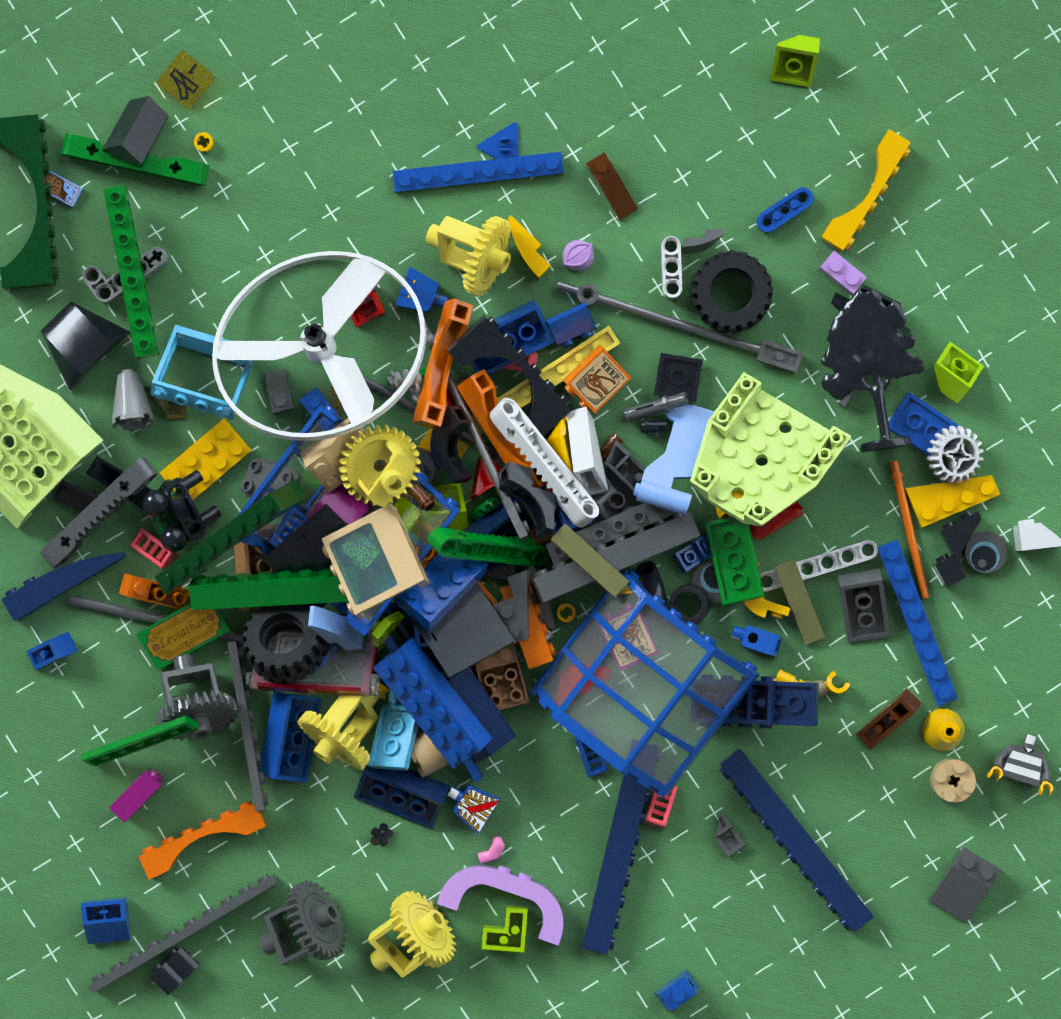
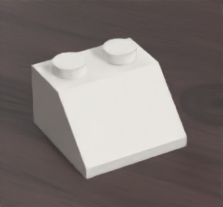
[1013,519,1061,551]

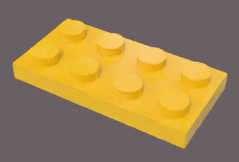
[160,418,252,501]

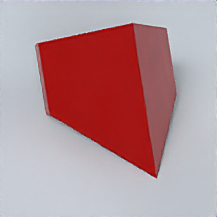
[351,288,386,328]
[469,456,502,500]

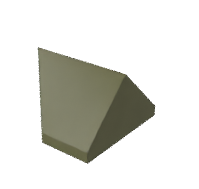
[144,383,187,419]

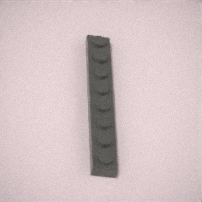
[227,641,269,813]

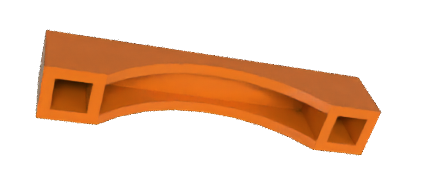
[412,298,474,429]
[456,369,546,488]
[138,800,267,880]

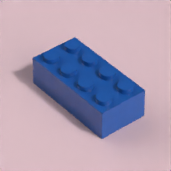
[397,554,488,631]

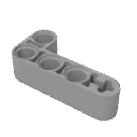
[83,247,169,304]

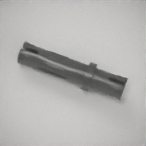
[624,392,689,422]

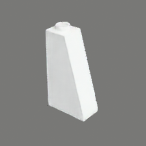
[567,407,608,496]

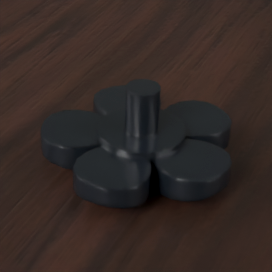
[370,823,393,846]

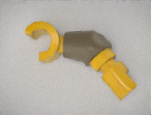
[775,669,850,699]

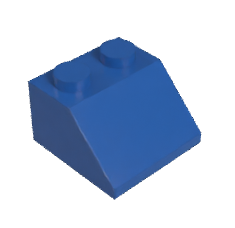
[547,302,596,348]

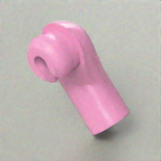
[478,837,505,863]

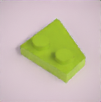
[371,611,405,648]

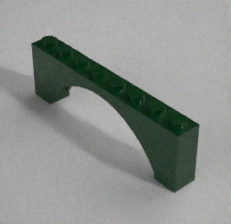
[0,114,59,290]
[155,480,308,595]

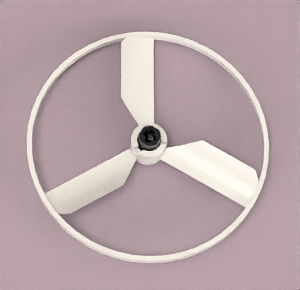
[212,251,426,441]

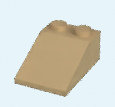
[300,418,367,493]

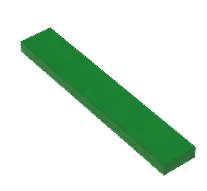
[82,716,198,767]

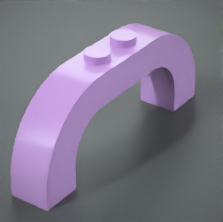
[437,865,563,945]

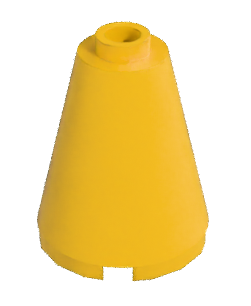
[922,709,965,751]

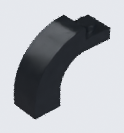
[430,406,472,484]

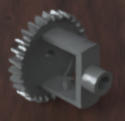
[156,654,238,741]
[260,880,347,966]

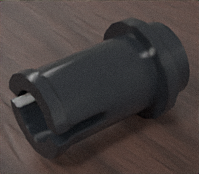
[640,418,667,435]

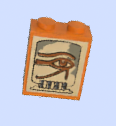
[563,344,631,413]

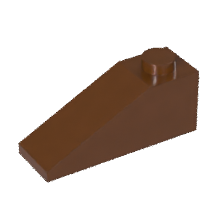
[586,152,638,220]
[856,688,921,750]

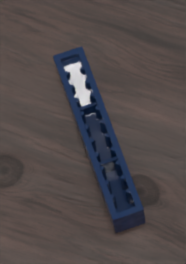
[1,552,127,621]

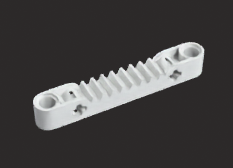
[490,398,599,528]

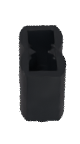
[150,946,200,995]

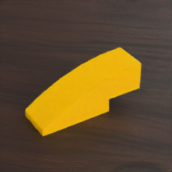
[508,215,551,279]

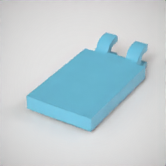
[368,691,419,770]

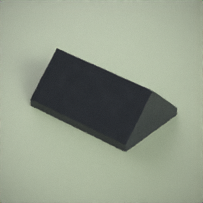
[103,96,169,167]

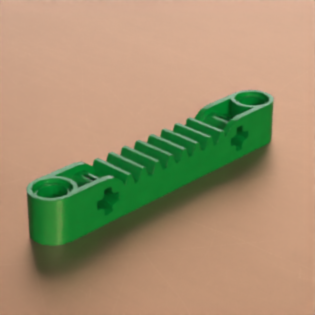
[61,133,210,186]
[427,527,550,567]

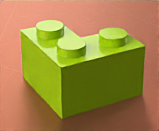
[482,906,528,952]

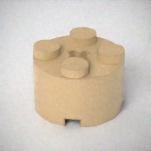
[411,730,449,778]
[930,758,976,803]

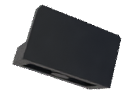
[54,480,99,511]

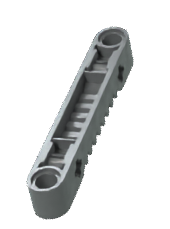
[40,457,158,569]

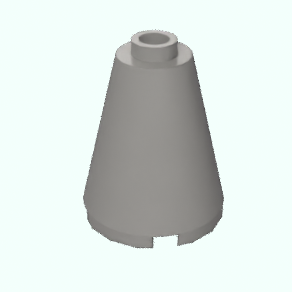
[111,369,155,430]

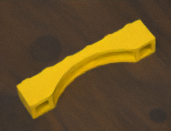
[820,129,911,252]

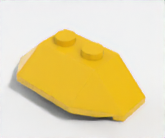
[546,415,580,494]

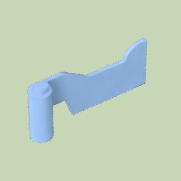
[633,404,715,515]

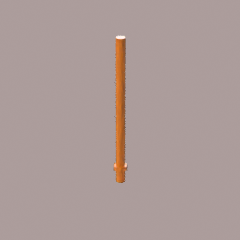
[890,460,929,599]

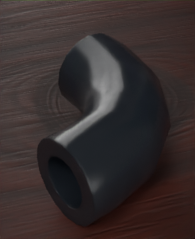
[636,561,667,620]

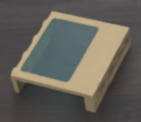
[322,503,430,619]

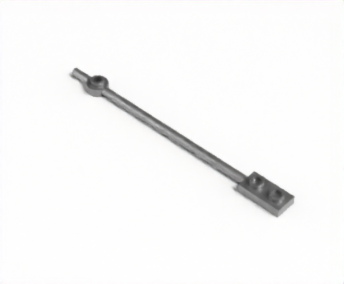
[556,281,803,373]
[414,313,531,542]

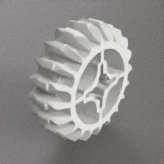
[927,426,984,483]

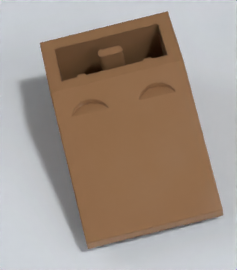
[475,644,529,710]

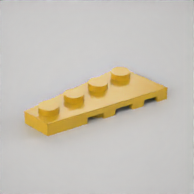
[905,475,1000,528]

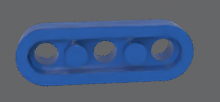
[756,187,814,233]

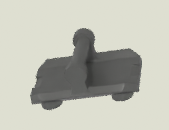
[240,457,299,499]

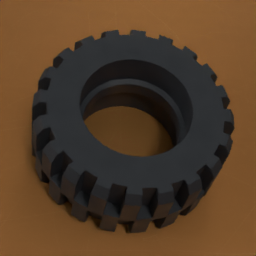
[691,250,773,333]
[242,604,328,684]

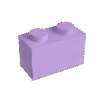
[818,251,867,296]

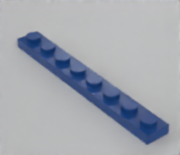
[393,152,564,193]
[877,540,958,706]

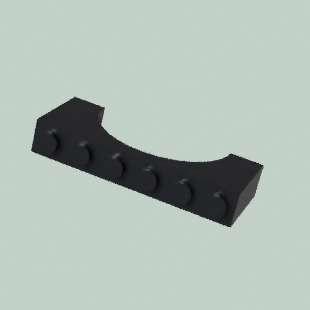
[446,315,572,436]

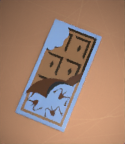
[46,171,83,208]

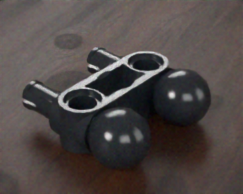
[142,470,222,552]

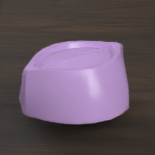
[562,240,594,272]

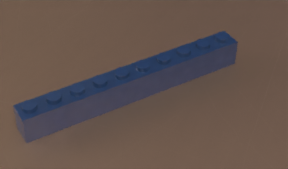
[582,739,661,954]
[719,748,874,932]

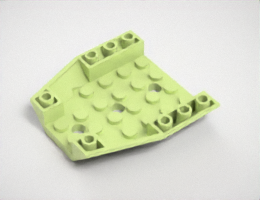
[0,364,104,529]
[690,372,851,526]

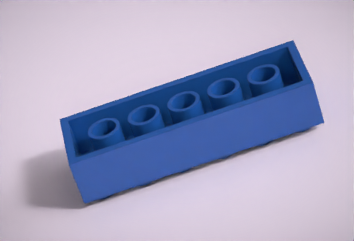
[373,637,493,769]

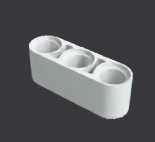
[661,236,682,300]

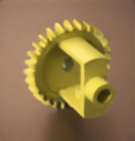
[425,216,512,297]
[338,425,421,507]
[297,687,381,770]
[368,891,456,978]

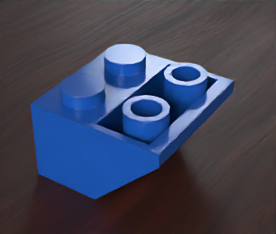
[81,897,131,944]

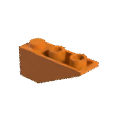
[119,573,189,609]

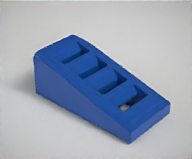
[266,508,307,548]
[574,728,609,777]

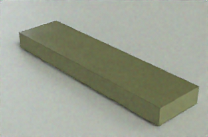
[550,524,629,598]
[774,559,825,645]

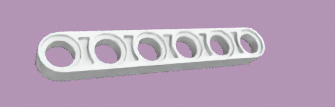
[760,540,878,591]

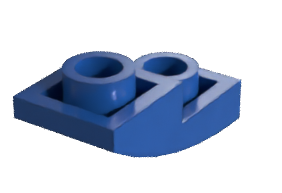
[673,534,712,573]

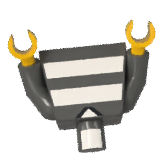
[987,734,1053,796]

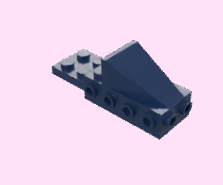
[689,674,819,728]

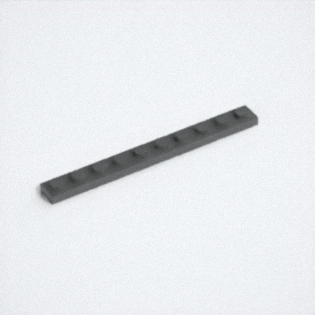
[89,874,279,993]

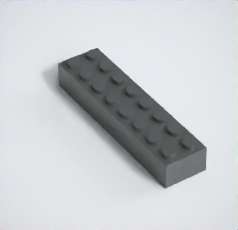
[529,512,700,604]

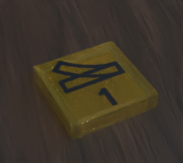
[156,50,216,110]

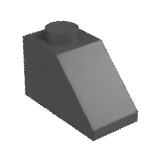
[264,368,295,414]

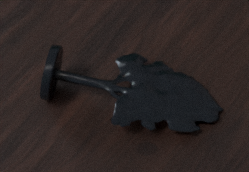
[821,289,925,453]

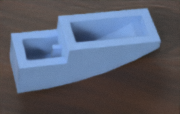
[308,606,363,651]

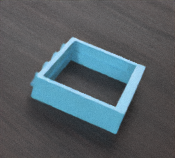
[150,325,255,420]

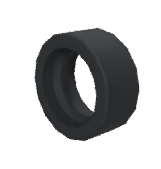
[668,584,710,624]

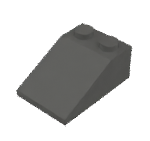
[837,569,890,643]
[929,846,1001,923]

